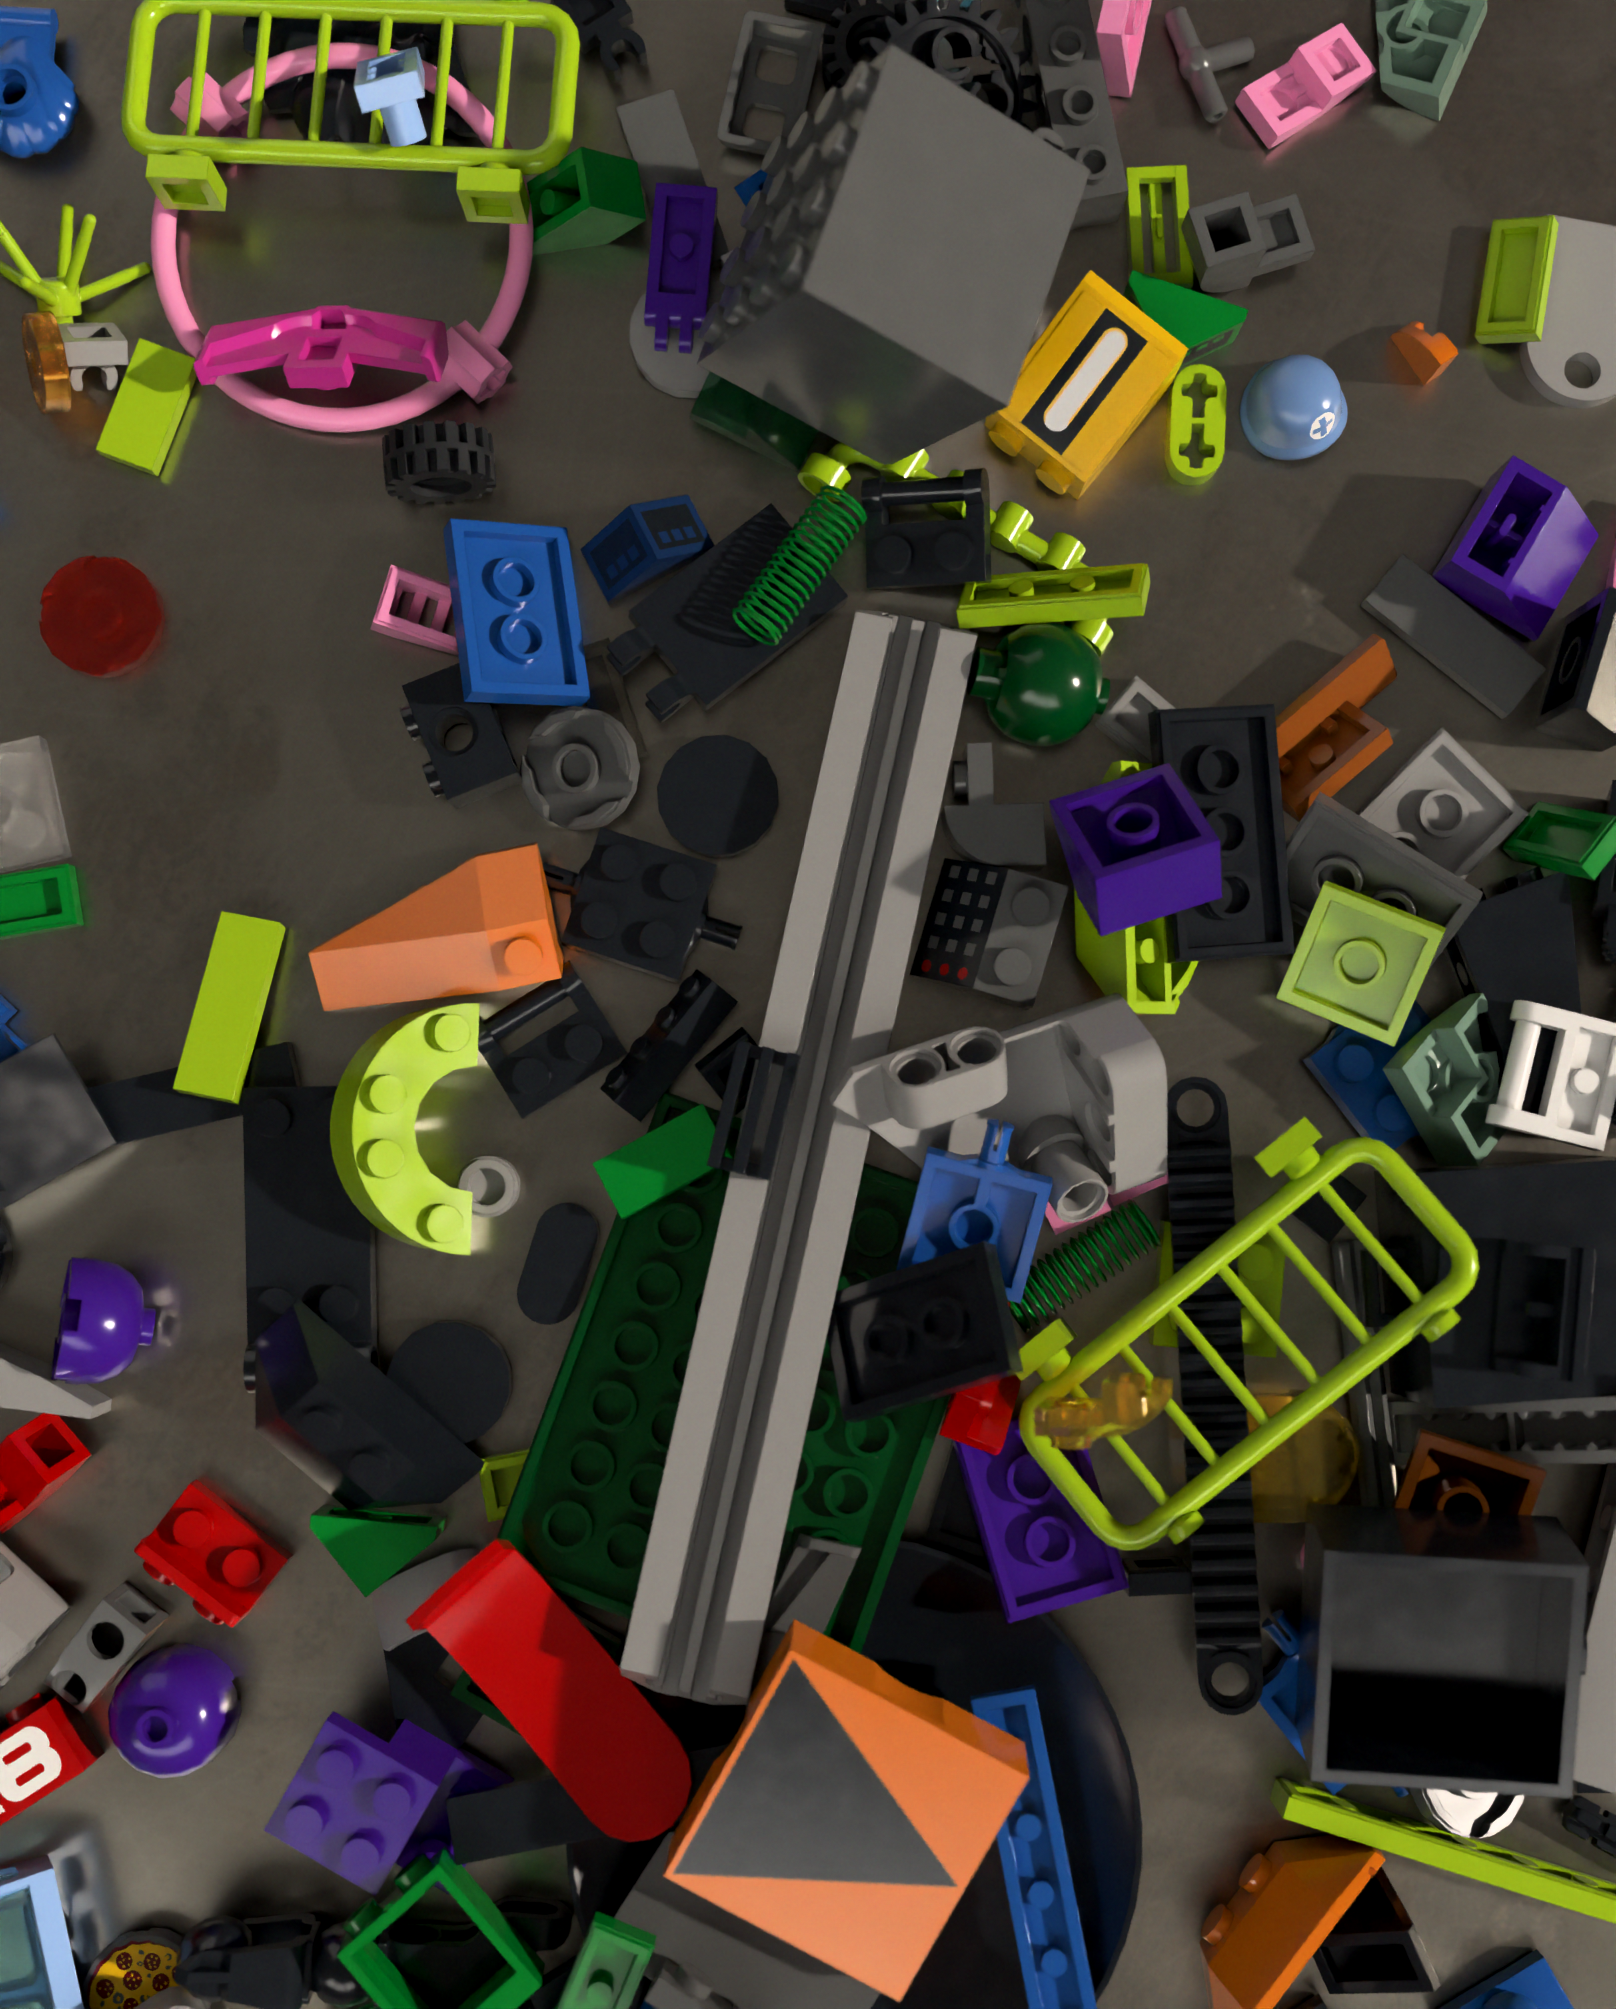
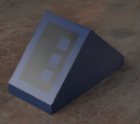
[580,495,715,605]

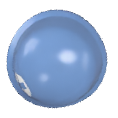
[1239,355,1348,460]

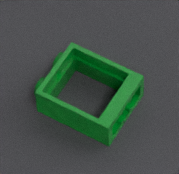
[336,1846,545,2009]

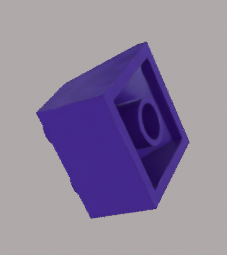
[1049,763,1222,936]

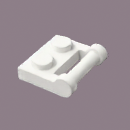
[1485,1000,1616,1151]

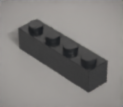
[600,969,738,1122]

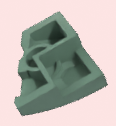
[1383,993,1507,1167]

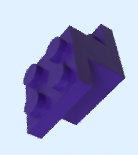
[264,1711,514,1896]

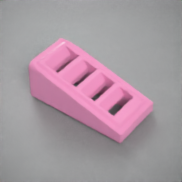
[370,564,458,656]

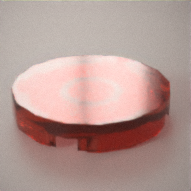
[39,555,165,679]

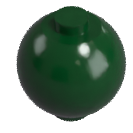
[967,622,1110,746]

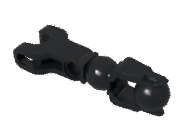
[174,1896,572,2009]

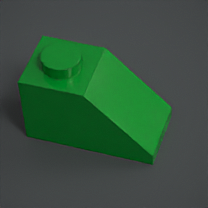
[527,147,647,255]

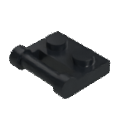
[861,468,991,590]
[478,960,628,1119]

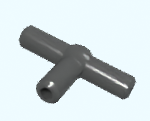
[1164,6,1255,122]

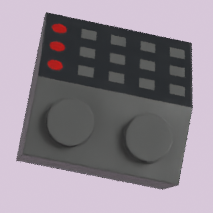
[909,858,1069,1011]

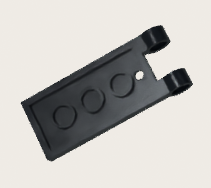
[242,1086,379,1393]

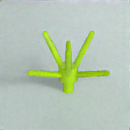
[0,203,151,346]

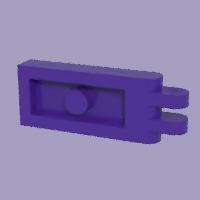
[644,183,718,354]

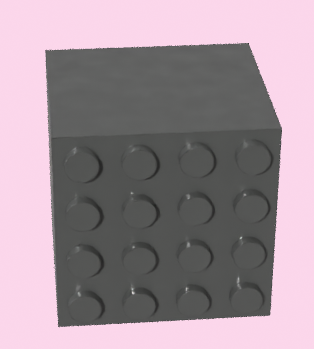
[697,44,1090,464]

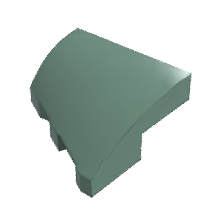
[1375,0,1487,121]

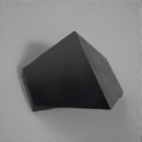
[1313,1866,1441,1994]

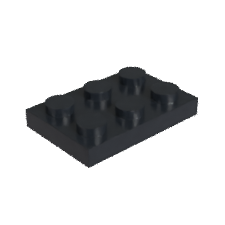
[827,1241,1024,1423]

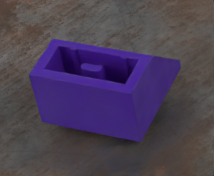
[1432,455,1599,641]

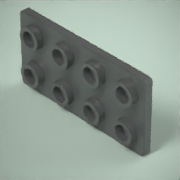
[614,1829,881,2009]

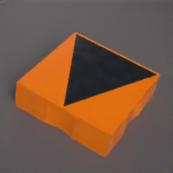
[663,1619,1030,2002]

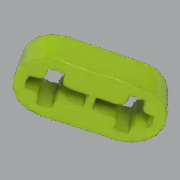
[1165,364,1227,486]

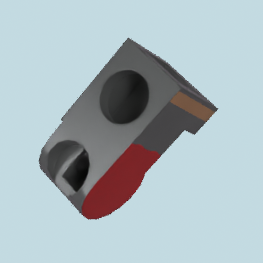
[44,1581,169,1714]

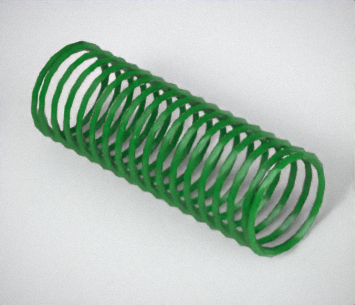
[732,485,867,646]
[1008,1199,1162,1334]

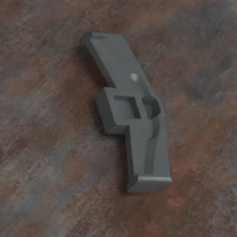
[746,1533,862,1711]

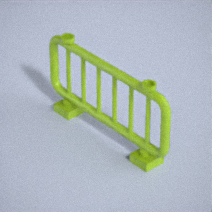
[120,0,580,224]
[1016,1117,1479,1551]

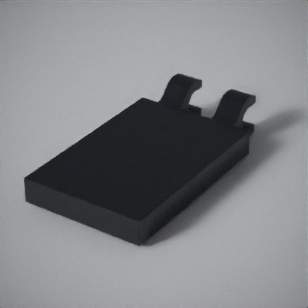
[606,503,848,723]

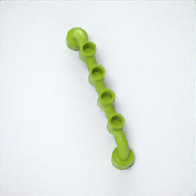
[798,442,1113,657]

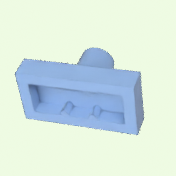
[354,47,427,147]

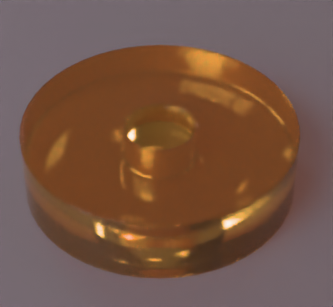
[22,311,71,415]

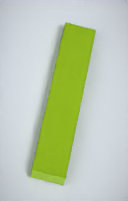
[1270,1777,1616,1924]

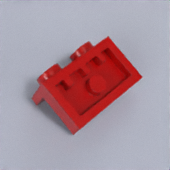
[939,1302,1022,1455]
[134,1479,293,1627]

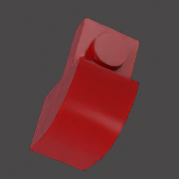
[0,1413,92,1534]

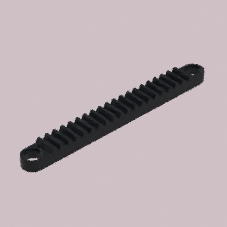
[1167,1076,1264,1716]

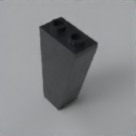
[1443,866,1582,1114]

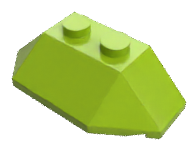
[1074,760,1199,1015]

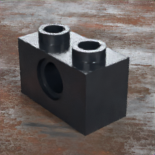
[399,663,522,809]

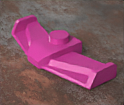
[193,305,449,390]

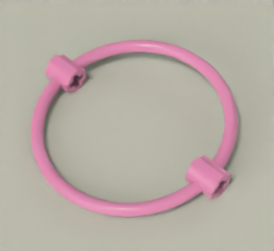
[151,42,534,433]

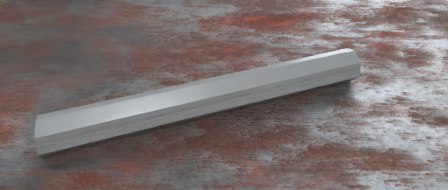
[620,609,978,1705]

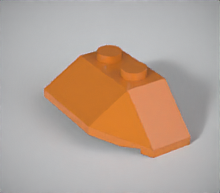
[1199,1835,1386,2009]

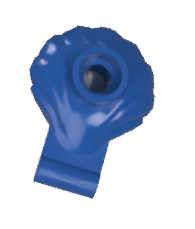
[0,6,80,159]

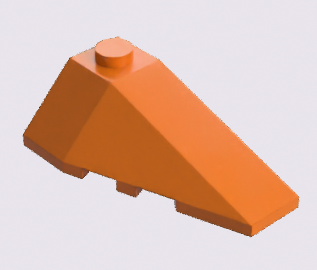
[308,842,564,1011]

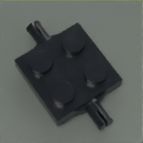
[543,827,743,984]

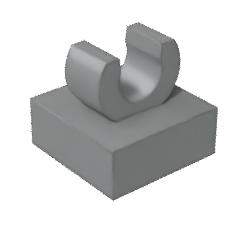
[51,322,129,391]

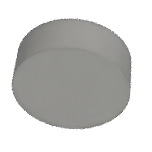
[456,1156,521,1218]

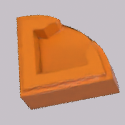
[1390,321,1459,385]

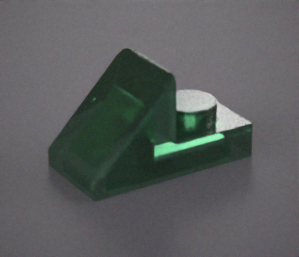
[690,371,818,472]

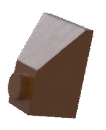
[1391,1428,1547,1515]

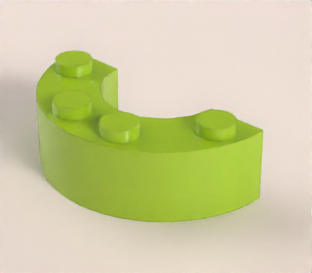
[330,1003,480,1255]

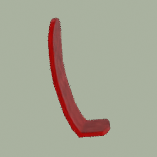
[405,1539,693,1842]

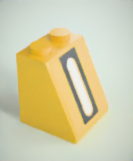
[984,270,1189,500]

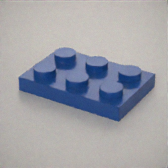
[443,518,590,706]

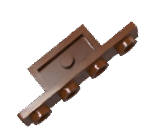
[1275,634,1397,822]

